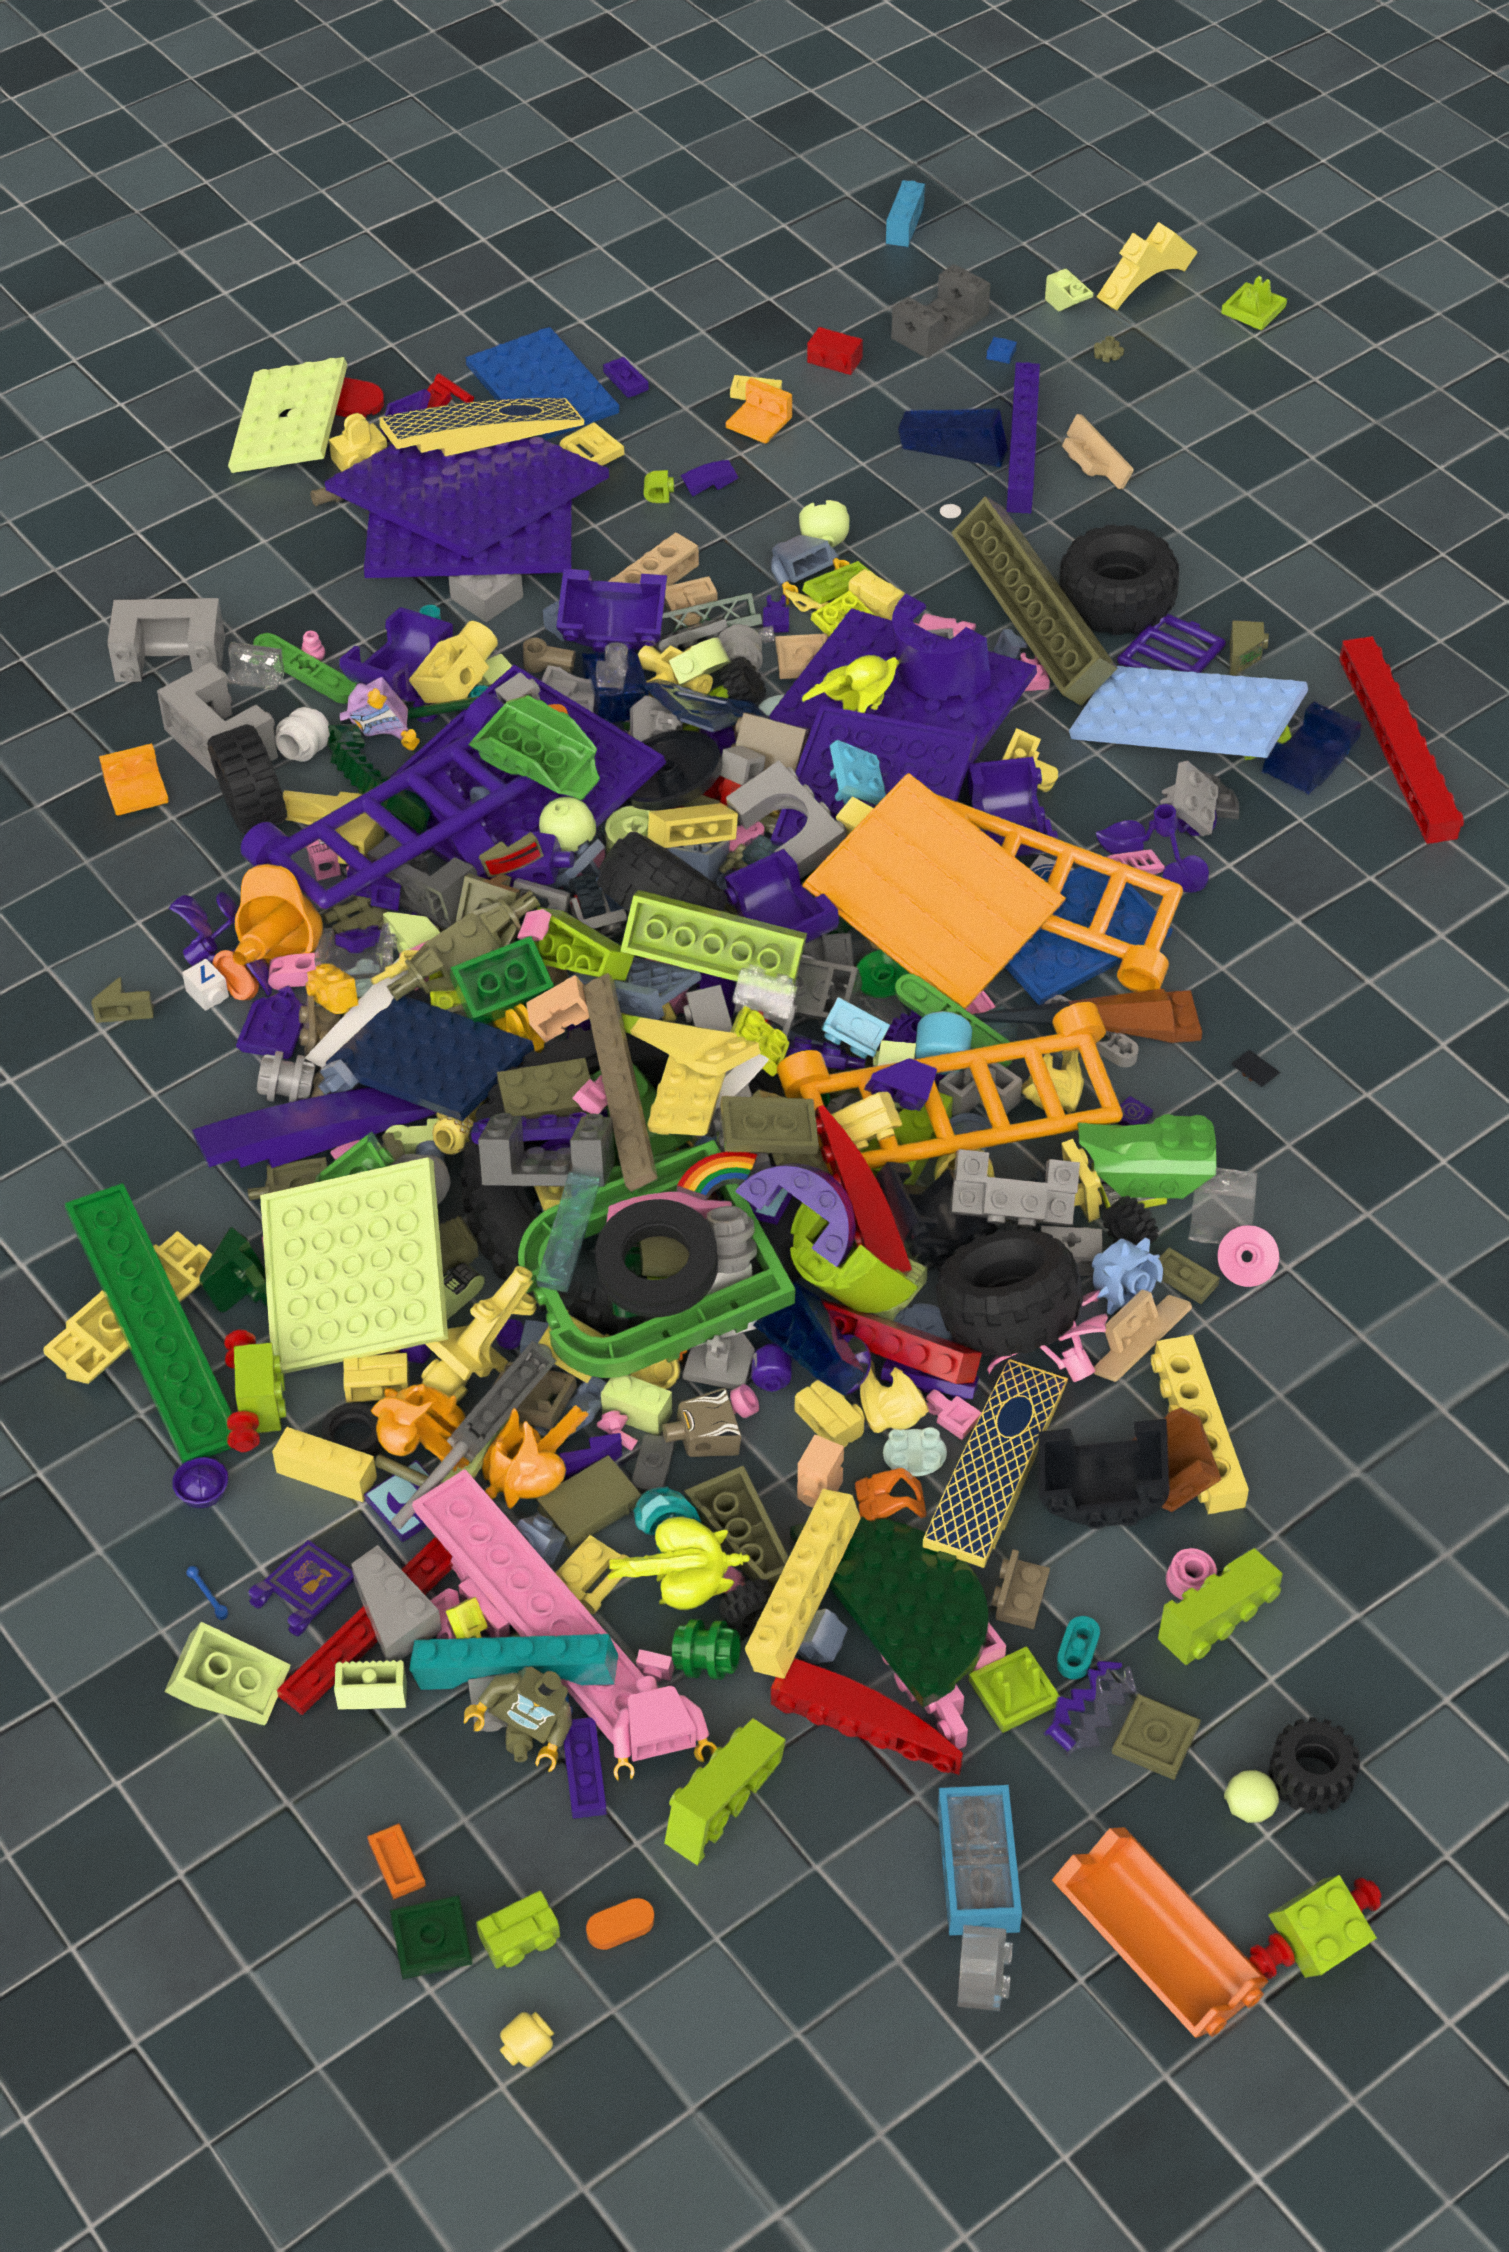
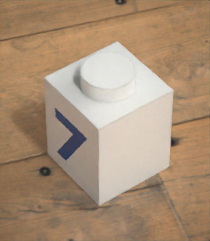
[182,959,229,1011]

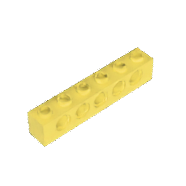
[1151,1335,1249,1514]
[745,1489,861,1679]

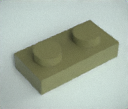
[1158,1247,1220,1304]

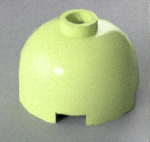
[799,500,850,547]
[539,796,596,852]

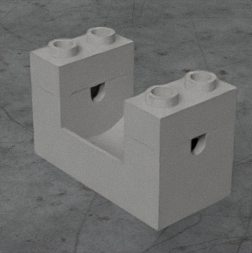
[107,598,225,682]
[157,662,278,779]

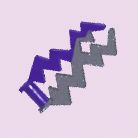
[1043,1661,1137,1757]

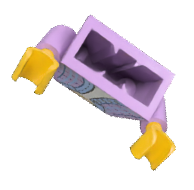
[340,677,420,751]

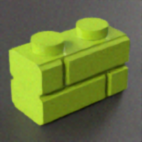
[476,1890,560,1969]

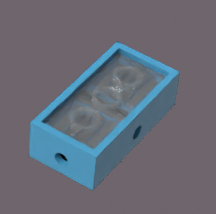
[937,1785,1022,1936]

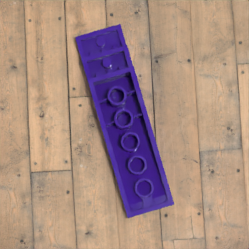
[192,1087,437,1168]

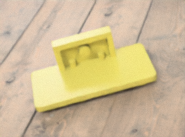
[648,1055,726,1136]

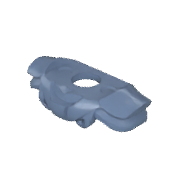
[534,1376,607,1439]

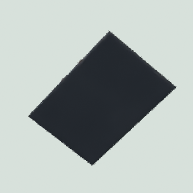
[1231,1050,1280,1087]

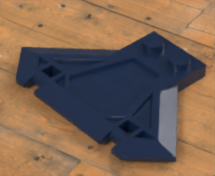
[643,678,770,732]

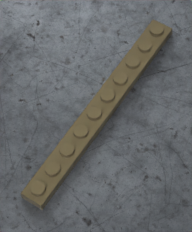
[583,973,658,1192]

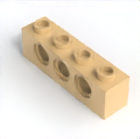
[608,533,699,586]

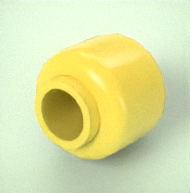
[421,1359,468,1404]
[500,2012,555,2067]

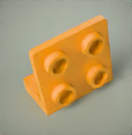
[726,378,792,443]
[99,743,169,815]

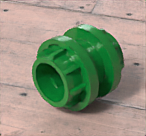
[672,1619,741,1680]

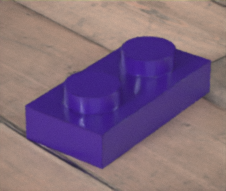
[603,357,649,398]

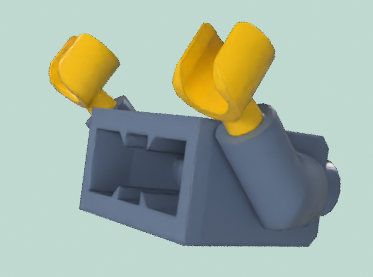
[771,535,849,605]

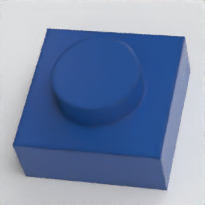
[986,337,1017,364]

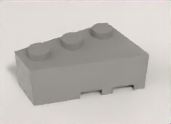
[351,1545,442,1662]

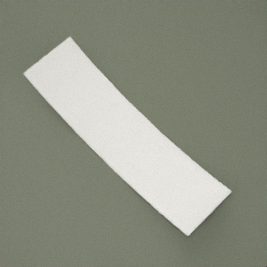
[715,1054,769,1110]

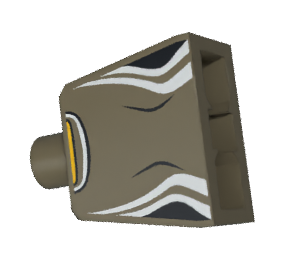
[662,1388,741,1457]

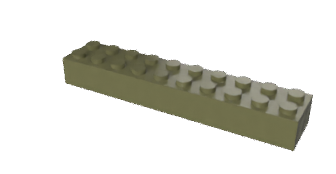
[951,496,1118,706]

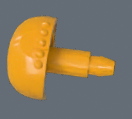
[232,864,323,966]

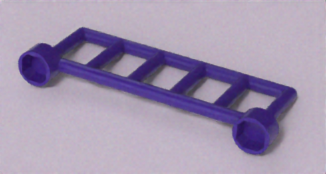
[241,694,540,909]

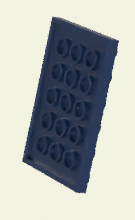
[325,996,535,1122]

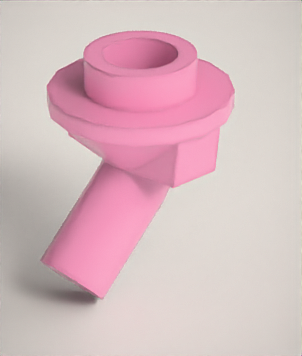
[597,1411,638,1451]

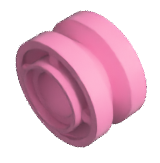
[1166,1548,1217,1600]

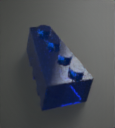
[898,409,1008,467]
[753,1282,866,1396]

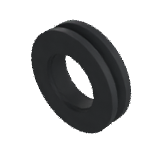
[595,1199,718,1317]

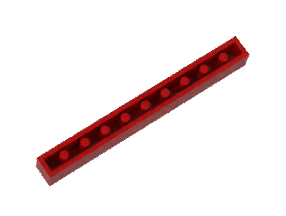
[1339,636,1464,844]

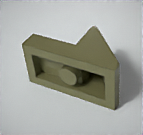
[91,977,154,1023]

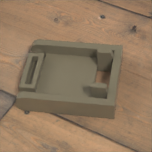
[492,1362,577,1429]

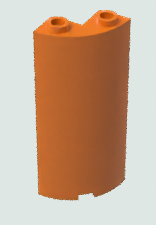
[1052,1827,1269,2038]

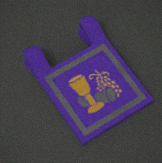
[248,1540,354,1636]

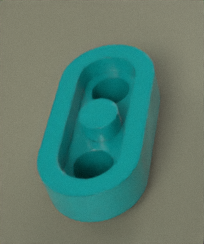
[1057,1616,1100,1679]

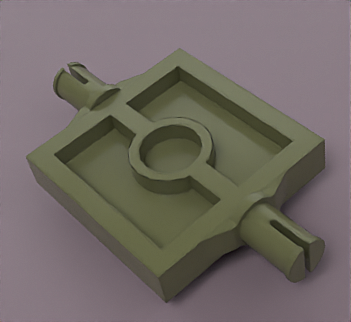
[248,1157,327,1201]

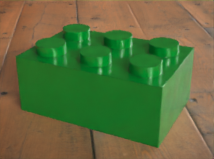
[450,936,554,1024]

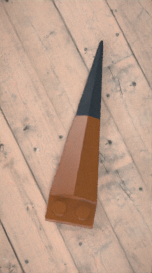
[973,989,1202,1043]

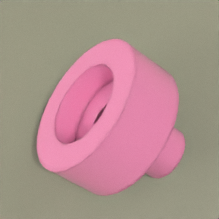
[730,1384,759,1418]

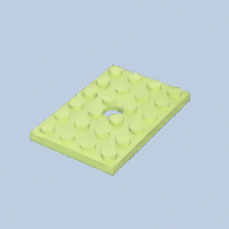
[228,357,347,473]

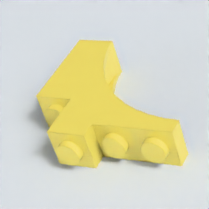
[1097,222,1197,311]
[283,790,385,864]

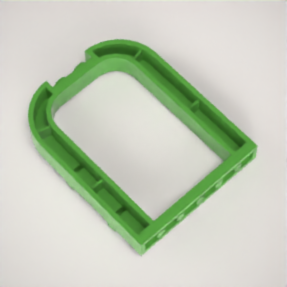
[518,1140,795,1378]

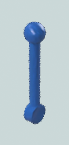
[186,1566,228,1620]

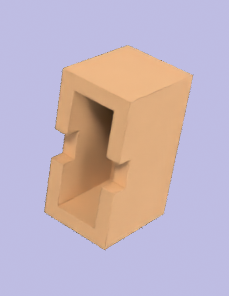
[526,975,589,1043]
[797,1435,844,1508]

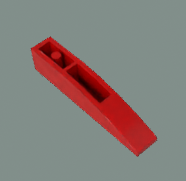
[815,1105,912,1276]
[801,1296,982,1384]
[771,1658,963,1775]

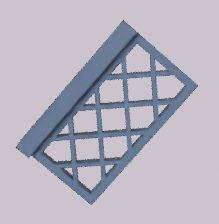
[570,957,702,1020]

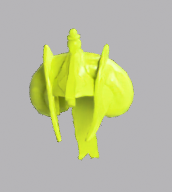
[802,655,899,713]
[607,1517,750,1610]

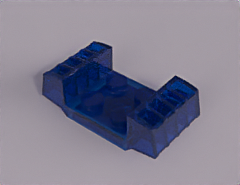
[582,648,649,723]
[1262,701,1361,795]

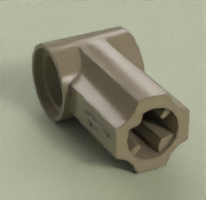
[523,638,576,673]

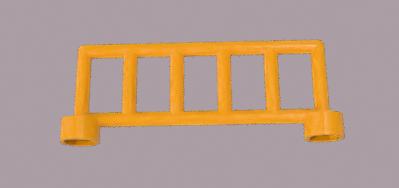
[936,794,1183,992]
[777,1002,1123,1175]

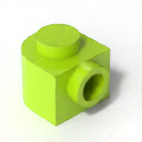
[644,470,674,503]

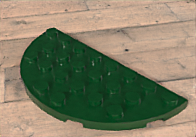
[790,1517,988,1708]

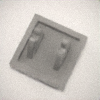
[1160,761,1218,836]

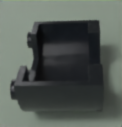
[876,1162,998,1264]
[1039,1418,1170,1529]

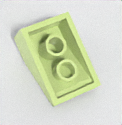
[164,1622,291,1725]

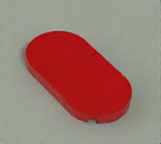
[335,377,384,418]

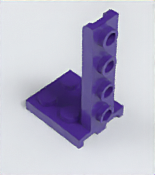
[471,1109,608,1144]

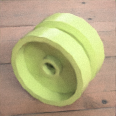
[605,806,655,856]

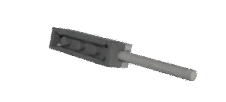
[391,1340,556,1529]

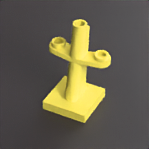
[425,1266,537,1381]

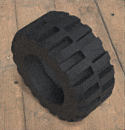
[207,724,287,834]

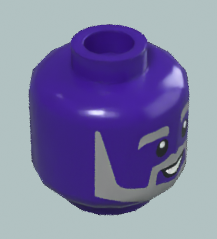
[751,1344,792,1392]

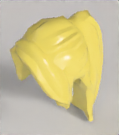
[1021,1050,1084,1113]
[860,1361,929,1433]

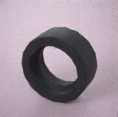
[322,1403,382,1457]

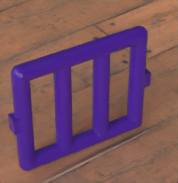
[1117,614,1226,673]

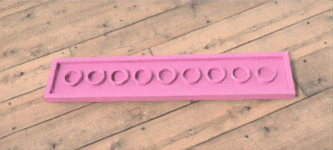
[412,1469,645,1745]

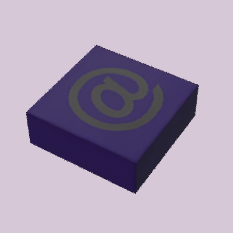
[1118,1096,1153,1126]

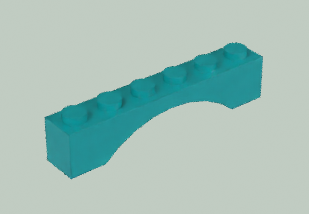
[409,1634,618,1690]

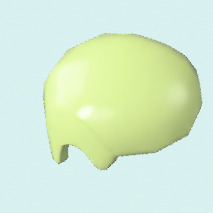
[1224,1770,1279,1823]

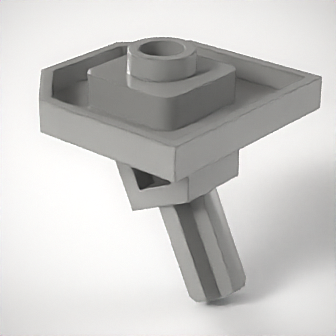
[630,696,683,742]
[683,1333,755,1389]

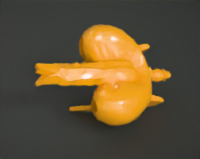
[371,1384,470,1472]
[482,1405,588,1509]

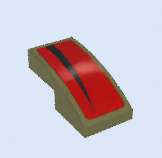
[479,832,544,877]

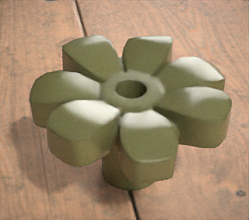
[1094,336,1124,362]
[719,843,748,874]

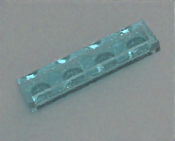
[536,1172,600,1293]

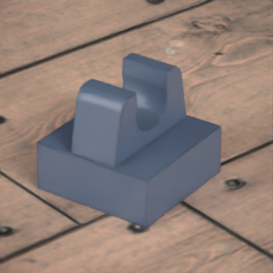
[994,629,1028,660]
[318,1059,359,1095]

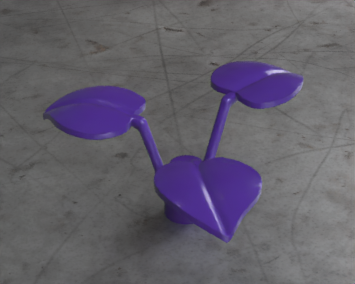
[1096,804,1217,892]
[169,892,273,997]

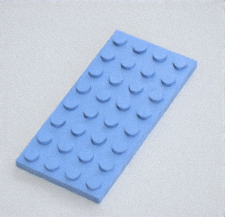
[1069,666,1308,758]

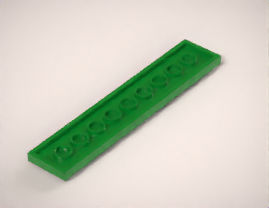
[65,1183,232,1464]

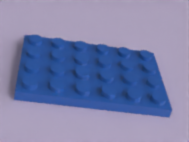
[465,327,619,440]
[1005,855,1173,1005]

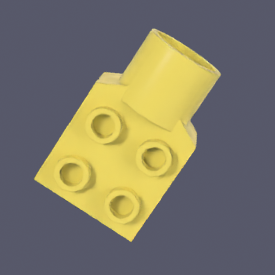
[409,621,498,704]

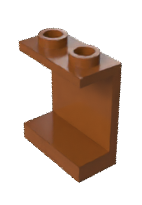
[1132,1407,1222,1512]

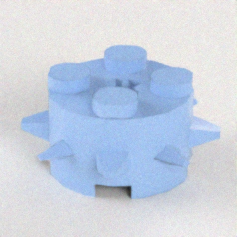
[1091,1237,1163,1315]

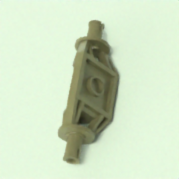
[386,890,540,1001]

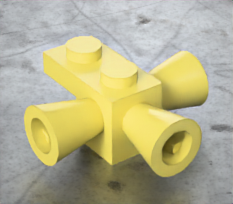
[636,645,713,698]

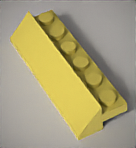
[44,1231,212,1384]

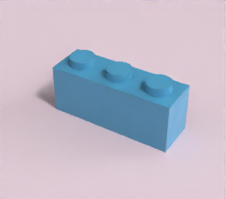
[886,180,925,247]

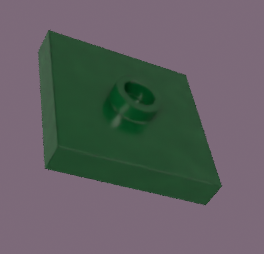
[390,1895,473,1980]

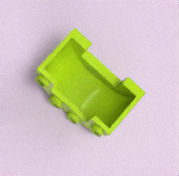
[790,1202,918,1313]

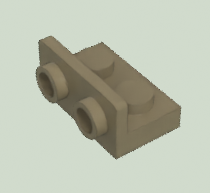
[299,996,340,1057]
[992,1549,1050,1629]

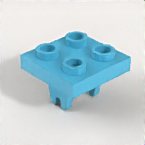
[830,740,886,805]

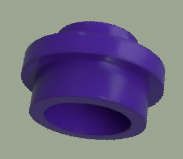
[496,1319,524,1350]

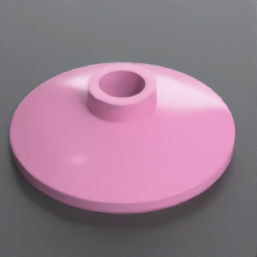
[1217,1225,1279,1287]

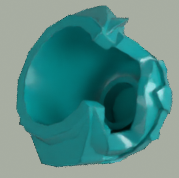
[633,1486,701,1554]

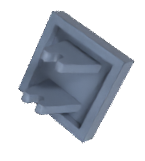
[544,839,605,893]

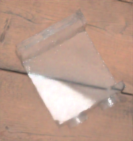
[314,923,397,980]
[1188,1168,1257,1244]

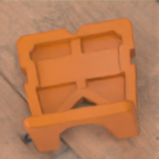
[855,1468,927,1521]

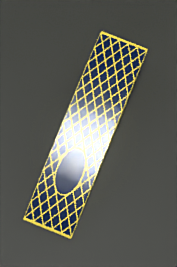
[379,398,584,456]
[922,1359,1068,1568]

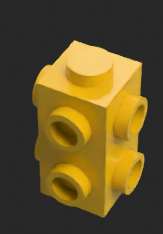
[305,963,359,1014]

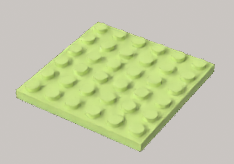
[260,1157,449,1374]

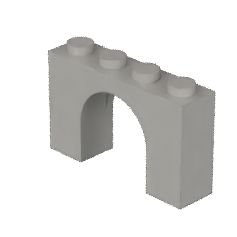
[726,760,847,879]

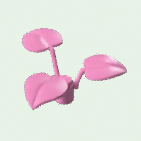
[987,1289,1108,1382]

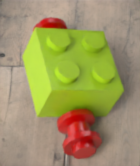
[224,1329,287,1452]
[1249,1875,1382,1979]

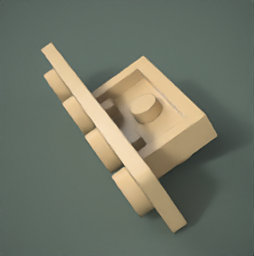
[1062,414,1134,489]
[1094,1289,1192,1382]

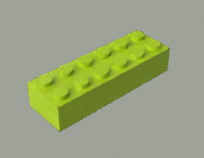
[621,890,807,995]

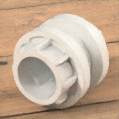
[275,707,330,762]

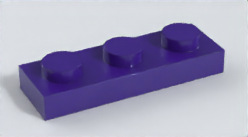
[881,1358,980,1400]
[564,1717,607,1819]

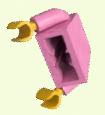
[613,1676,717,1781]

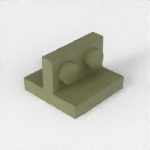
[455,873,521,938]

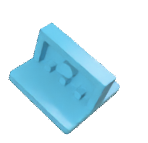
[822,997,890,1059]

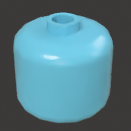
[915,1011,972,1075]

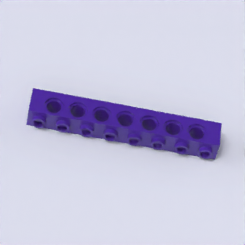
[1006,362,1040,514]

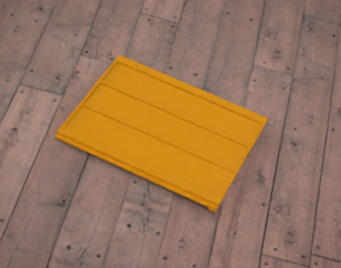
[802,773,1066,1010]

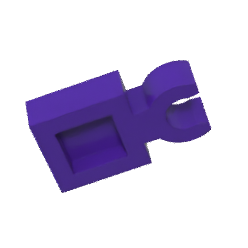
[763,595,789,633]
[335,925,388,953]

